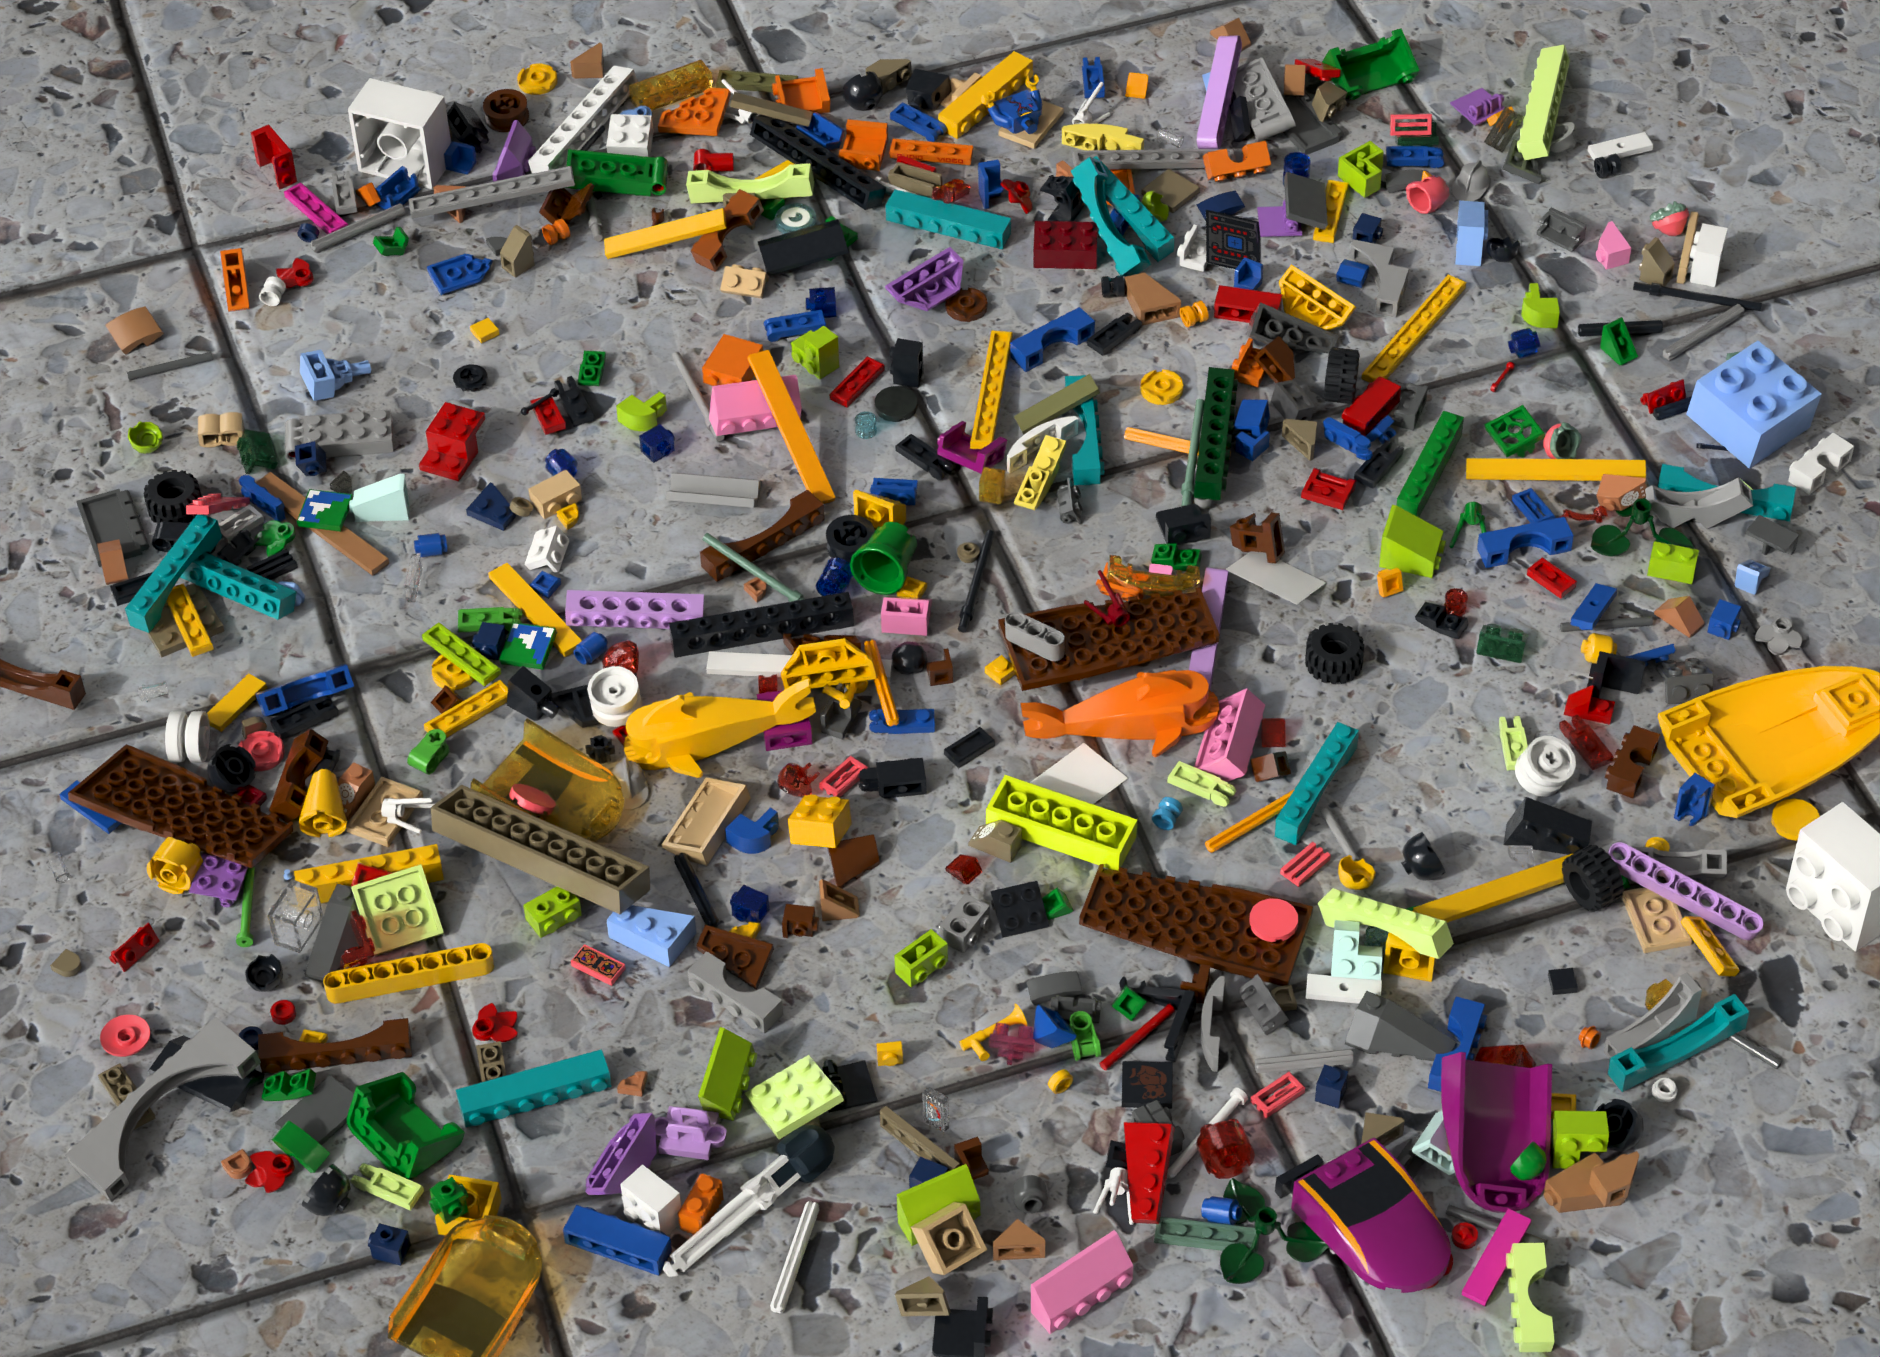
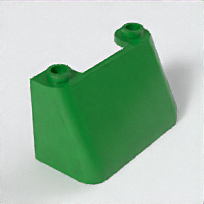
[1322,28,1420,100]
[347,1072,465,1180]

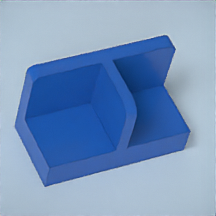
[978,159,1004,209]
[1234,399,1270,439]

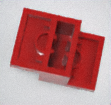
[419,402,485,481]

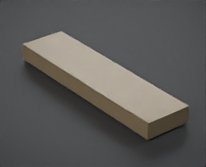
[1676,211,1699,284]

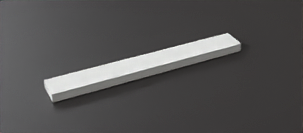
[706,651,892,682]

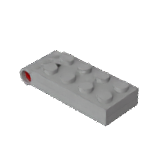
[1233,57,1296,142]
[285,409,394,462]

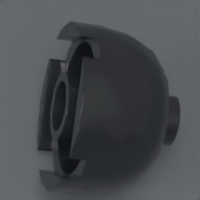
[842,71,883,111]
[207,744,256,792]
[1401,832,1446,881]
[1596,1099,1644,1152]
[302,1164,351,1216]

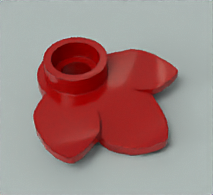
[1000,179,1033,214]
[276,258,314,288]
[472,1003,518,1042]
[245,1151,295,1193]

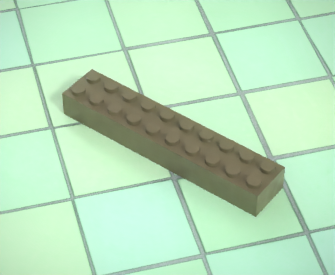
[431,785,650,914]

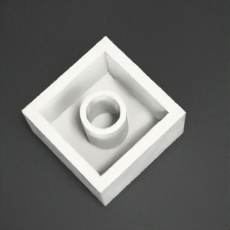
[606,114,654,157]
[1687,223,1728,287]
[621,1164,681,1236]

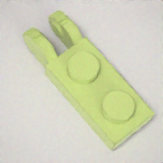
[1499,716,1528,771]
[1167,761,1236,807]
[350,1163,424,1211]

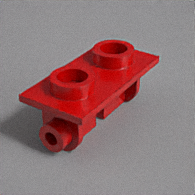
[1640,379,1686,414]
[109,923,160,972]

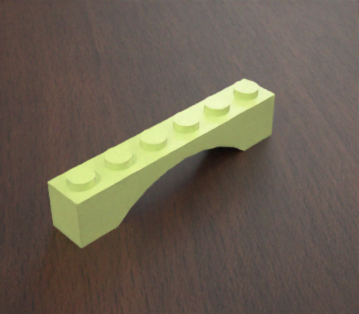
[686,163,814,204]
[1318,888,1454,959]

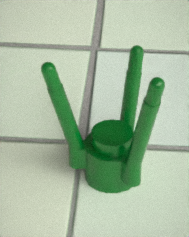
[1449,501,1487,548]

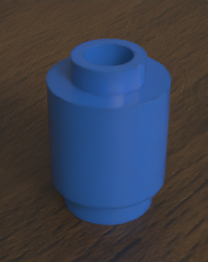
[414,533,447,558]
[573,632,608,665]
[1201,1196,1242,1225]

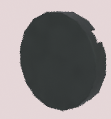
[875,386,918,422]

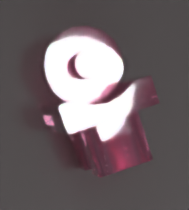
[989,1023,1035,1065]

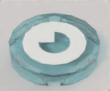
[775,203,816,234]

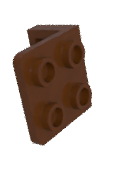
[539,183,595,224]

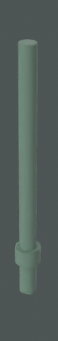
[1181,399,1205,507]
[702,533,805,602]

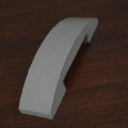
[1201,976,1225,1072]

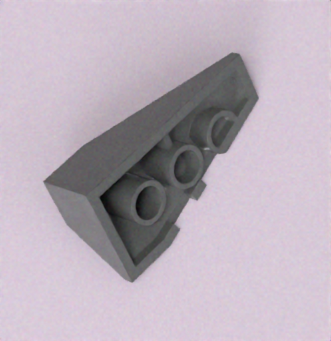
[1247,302,1338,354]
[304,884,367,980]

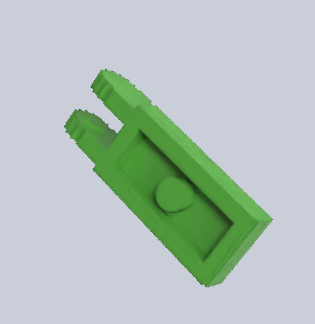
[458,607,523,632]

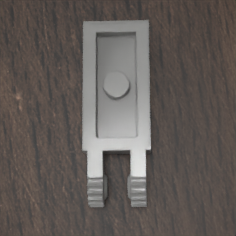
[331,171,357,215]

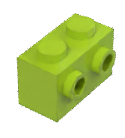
[1647,541,1699,584]
[523,886,582,938]
[894,929,948,988]

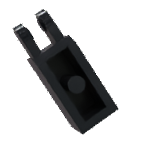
[447,102,490,154]
[858,758,927,799]

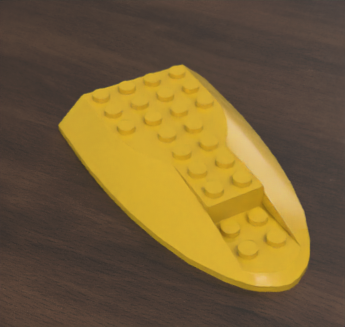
[1658,666,1880,818]

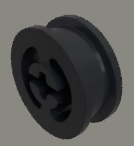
[826,515,875,565]

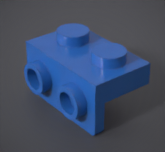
[796,112,845,150]
[870,478,918,505]

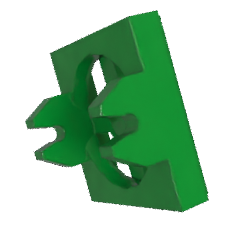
[1484,405,1545,458]

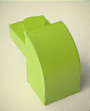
[1521,283,1560,328]
[616,391,667,431]

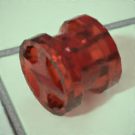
[1444,588,1468,616]
[758,674,778,694]

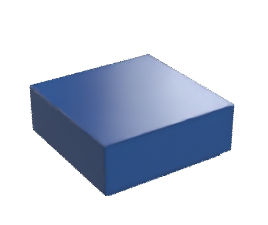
[529,571,561,599]

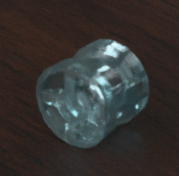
[855,411,877,439]
[1364,926,1389,954]

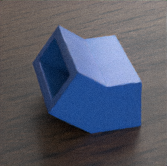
[1336,259,1369,288]

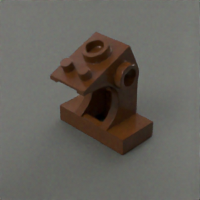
[1230,512,1285,563]

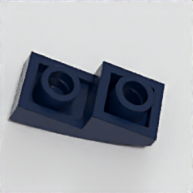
[1196,190,1245,221]

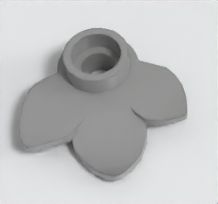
[1755,617,1802,655]

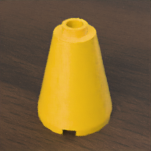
[299,769,347,838]

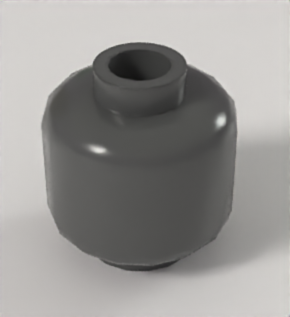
[1013,1175,1048,1213]

